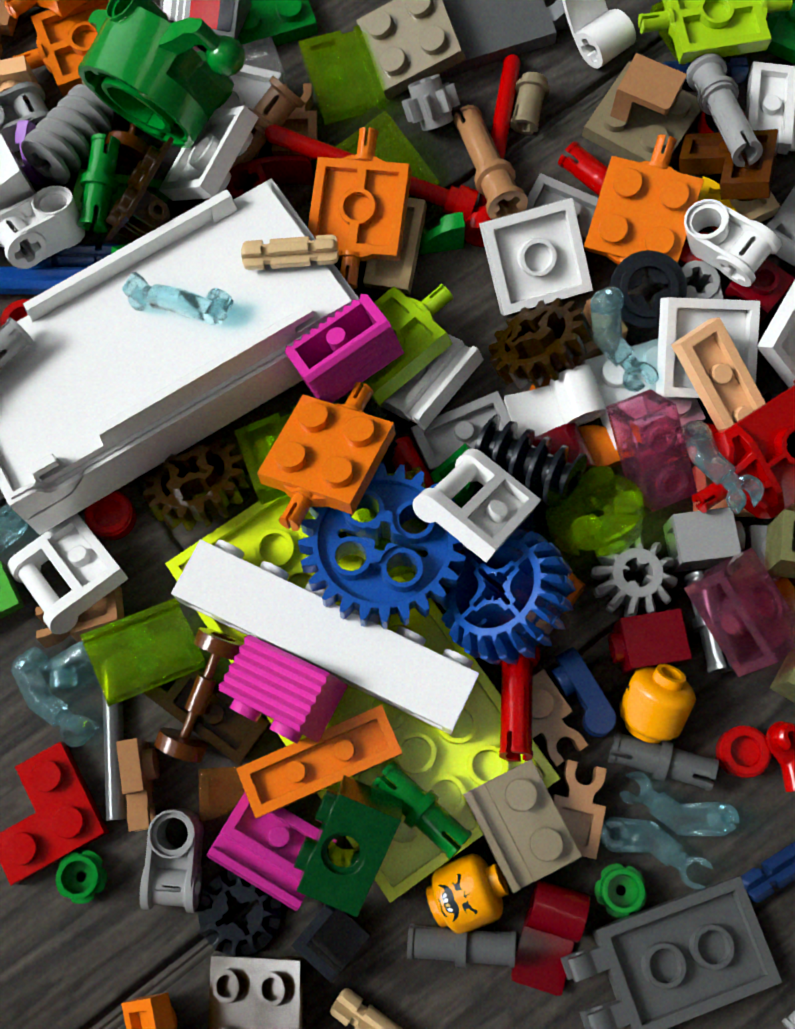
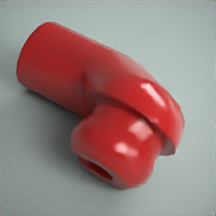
[766,721,795,792]

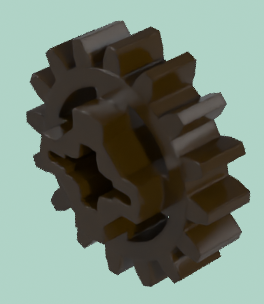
[488,298,592,389]
[143,436,250,531]

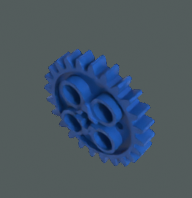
[298,463,466,629]

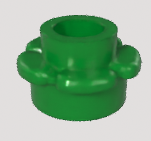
[56,850,108,904]
[594,863,647,918]

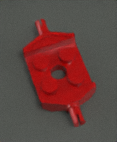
[692,380,795,519]

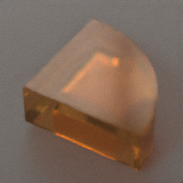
[199,766,245,822]

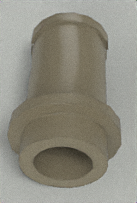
[510,72,550,135]

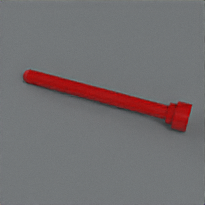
[464,54,521,247]
[265,124,478,223]

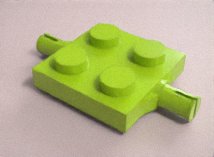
[638,0,793,64]
[362,284,454,406]

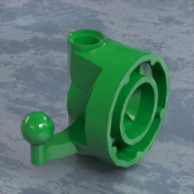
[78,0,245,148]

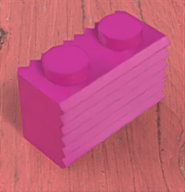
[285,294,405,403]
[219,635,348,744]

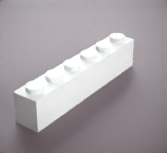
[171,539,479,735]

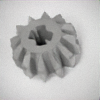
[590,535,678,617]

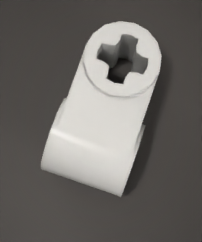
[0,186,85,269]
[684,199,782,287]

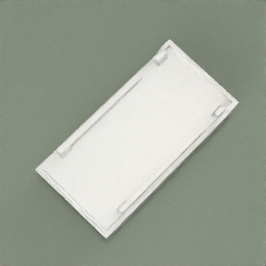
[0,178,359,535]

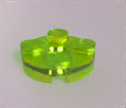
[545,466,646,557]

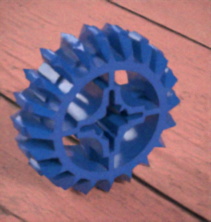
[441,528,576,665]

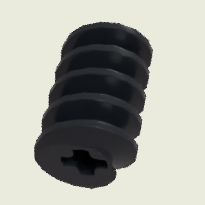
[474,414,588,508]

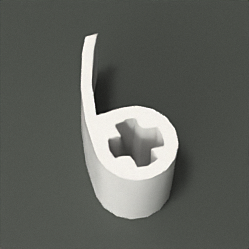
[562,0,636,69]
[504,365,607,439]

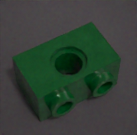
[294,775,403,917]

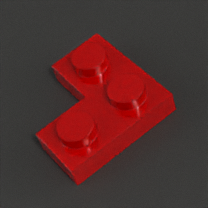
[0,741,110,886]

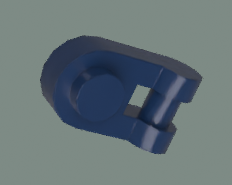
[551,647,616,738]

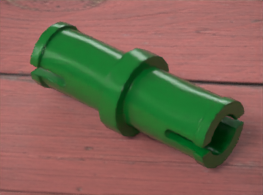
[77,133,121,233]
[371,761,473,860]

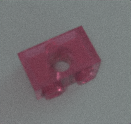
[606,389,698,512]
[684,548,795,677]

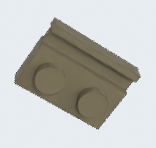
[463,759,582,893]

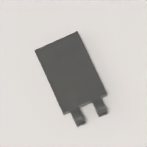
[439,0,570,78]
[560,876,782,1029]

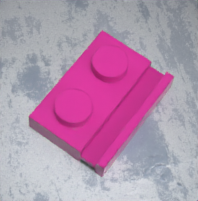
[206,792,337,911]

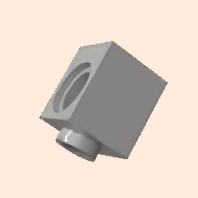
[663,507,745,573]

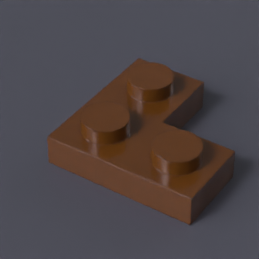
[679,129,779,201]

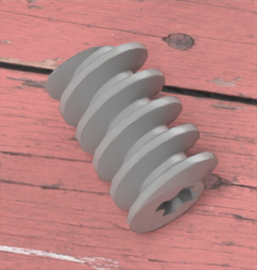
[21,84,114,185]

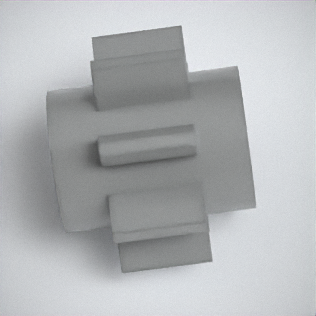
[401,74,460,131]

